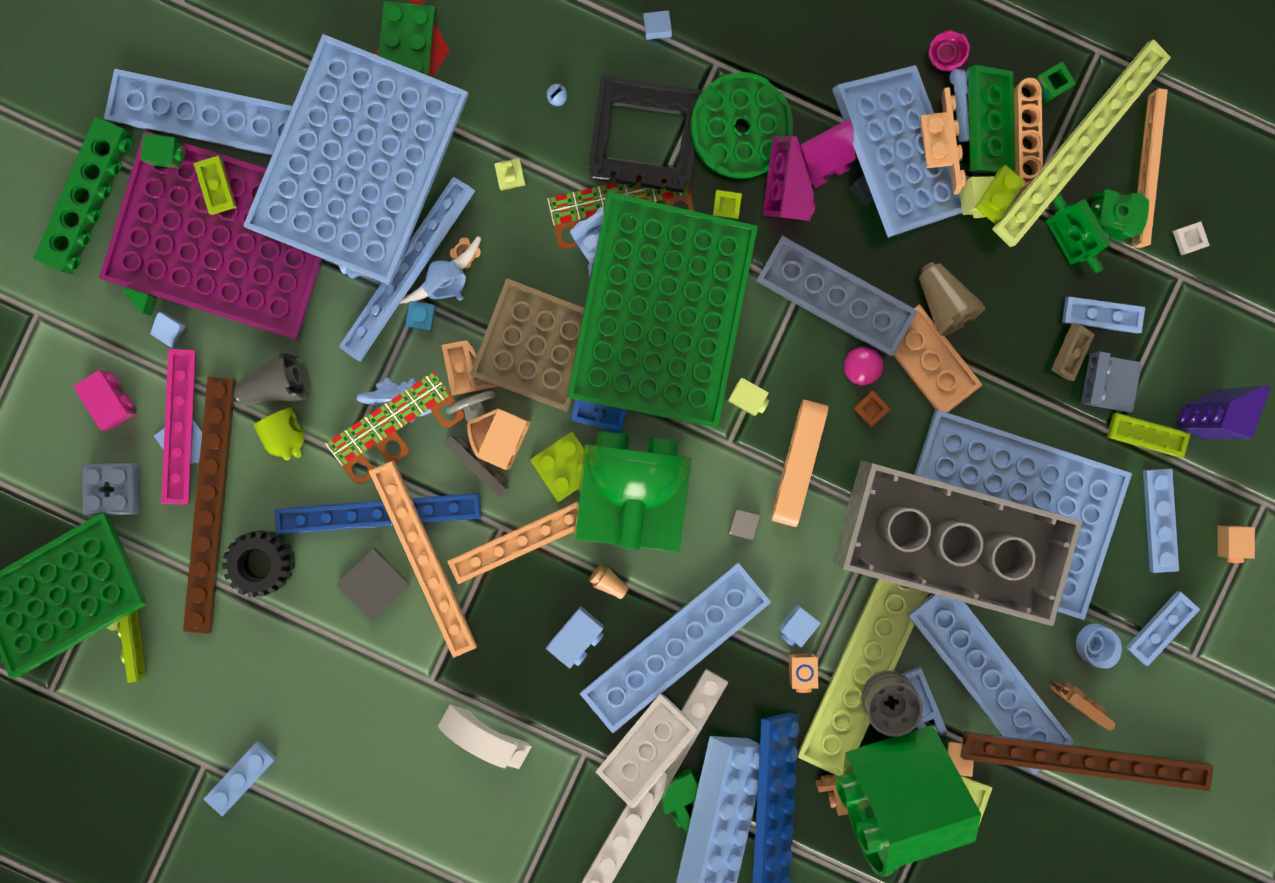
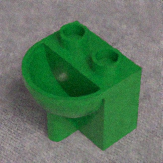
[573,431,692,552]
[835,725,981,877]

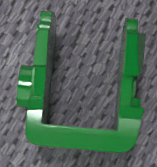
[1091,189,1149,243]

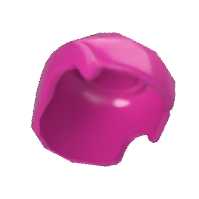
[928,30,970,71]
[844,346,884,385]

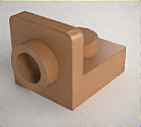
[815,775,848,816]

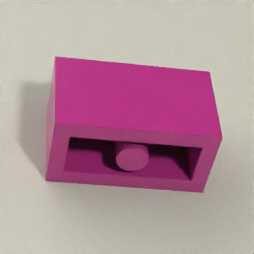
[73,370,136,430]

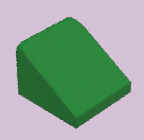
[122,287,157,315]

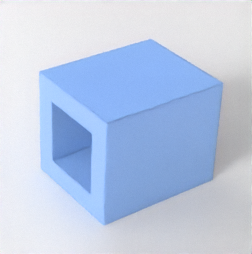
[779,604,821,647]

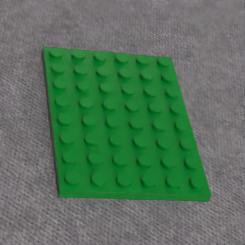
[566,191,758,428]

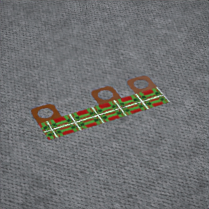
[547,177,694,249]
[325,372,464,484]

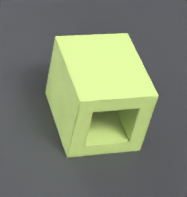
[727,378,770,416]

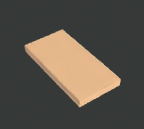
[893,304,982,413]

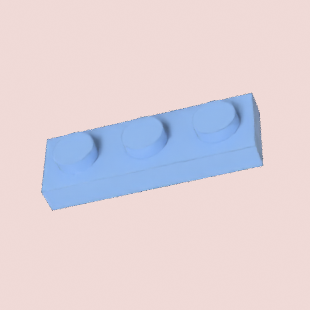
[1062,297,1145,333]
[1126,591,1200,666]
[204,741,277,816]

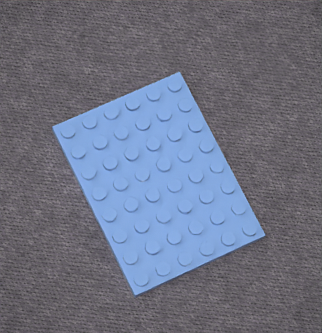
[243,34,469,286]
[914,410,1132,620]

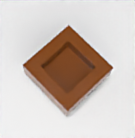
[853,391,890,427]

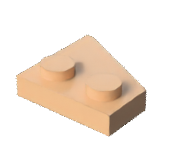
[441,340,499,396]

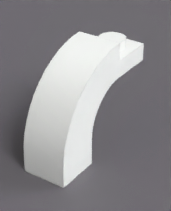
[438,704,531,769]

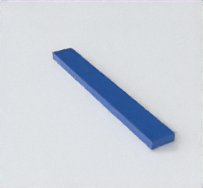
[274,493,481,535]

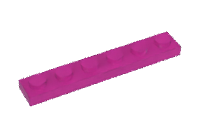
[161,349,196,504]

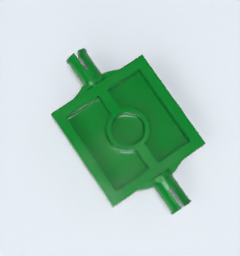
[1046,192,1111,274]

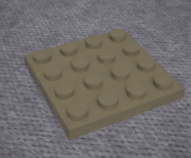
[470,278,584,412]

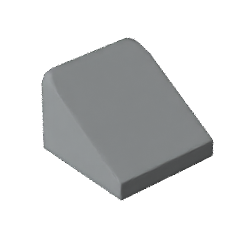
[728,508,760,540]

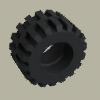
[222,530,295,597]

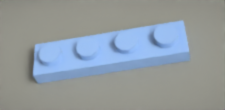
[1143,469,1179,573]

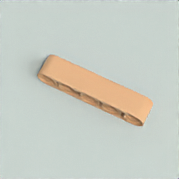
[1014,78,1043,195]
[771,399,828,527]

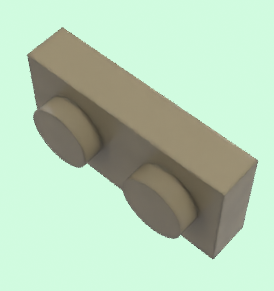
[1051,323,1095,381]

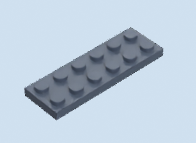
[756,236,918,357]

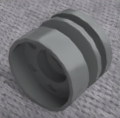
[861,670,923,737]

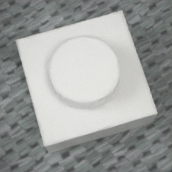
[1173,222,1210,255]

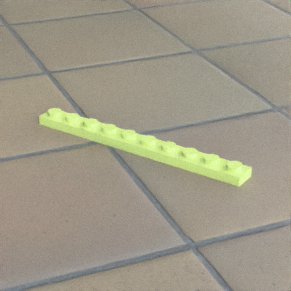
[992,39,1171,247]

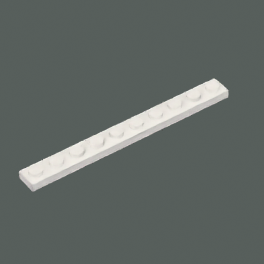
[581,668,728,883]

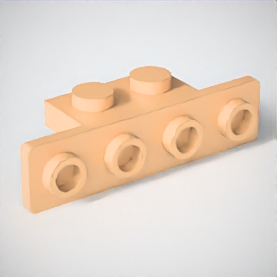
[920,87,966,195]

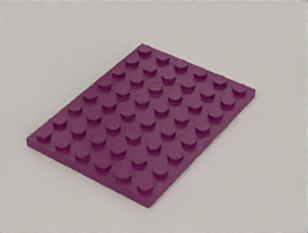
[99,131,323,340]

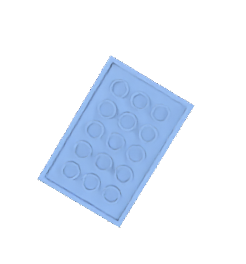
[832,65,962,237]

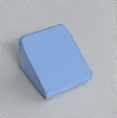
[643,11,672,40]
[150,311,186,348]

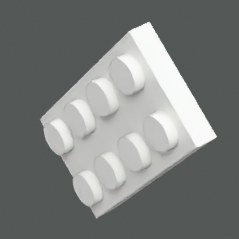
[596,694,700,808]

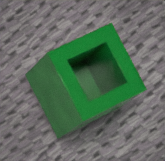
[1036,61,1076,105]
[140,134,186,169]

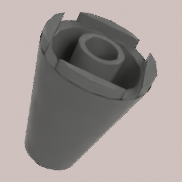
[234,350,311,406]

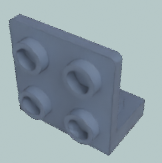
[1081,352,1142,413]

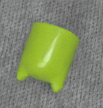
[253,407,305,460]

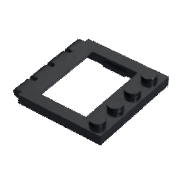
[589,75,703,193]

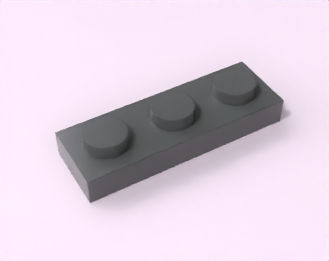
[444,435,509,497]

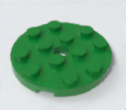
[690,72,793,179]

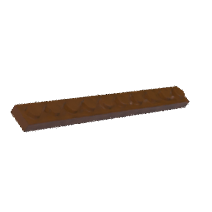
[183,376,236,634]
[960,731,1214,791]

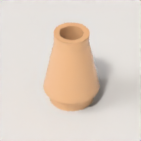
[589,564,629,599]

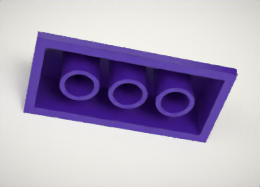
[1177,385,1271,439]

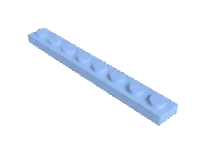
[339,177,475,362]

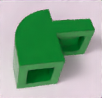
[663,768,699,834]

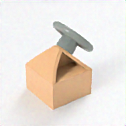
[446,391,531,470]

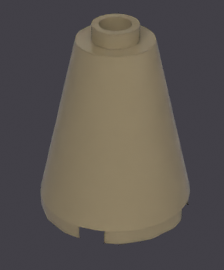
[918,262,985,336]

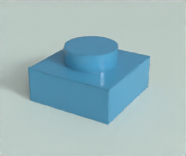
[405,301,436,331]

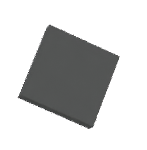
[337,548,410,621]

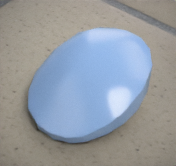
[1076,624,1122,668]

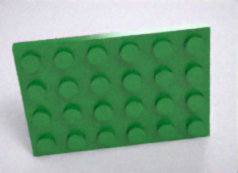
[0,512,147,679]

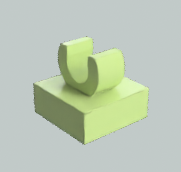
[494,158,526,190]

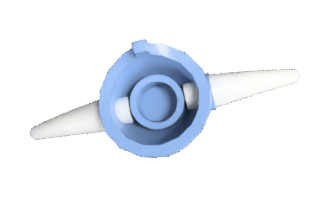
[400,236,481,304]

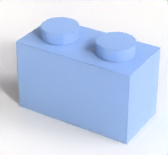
[546,606,604,669]

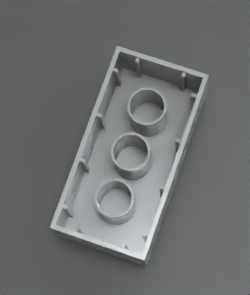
[833,461,1083,626]

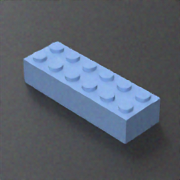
[676,736,760,883]

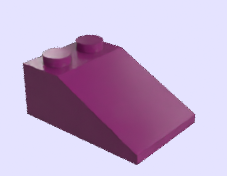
[800,119,856,188]
[762,136,815,221]

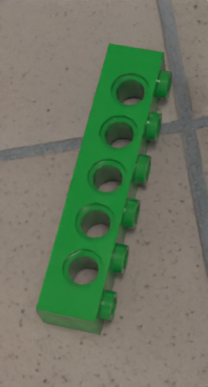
[33,117,133,274]

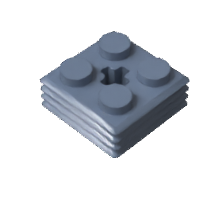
[82,463,140,516]

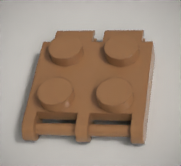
[1048,680,1115,730]

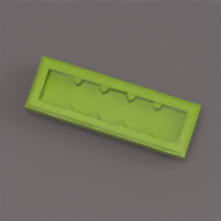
[1106,413,1191,458]
[117,610,147,683]

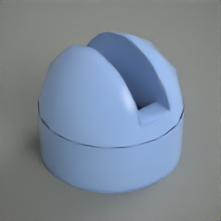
[547,84,567,106]

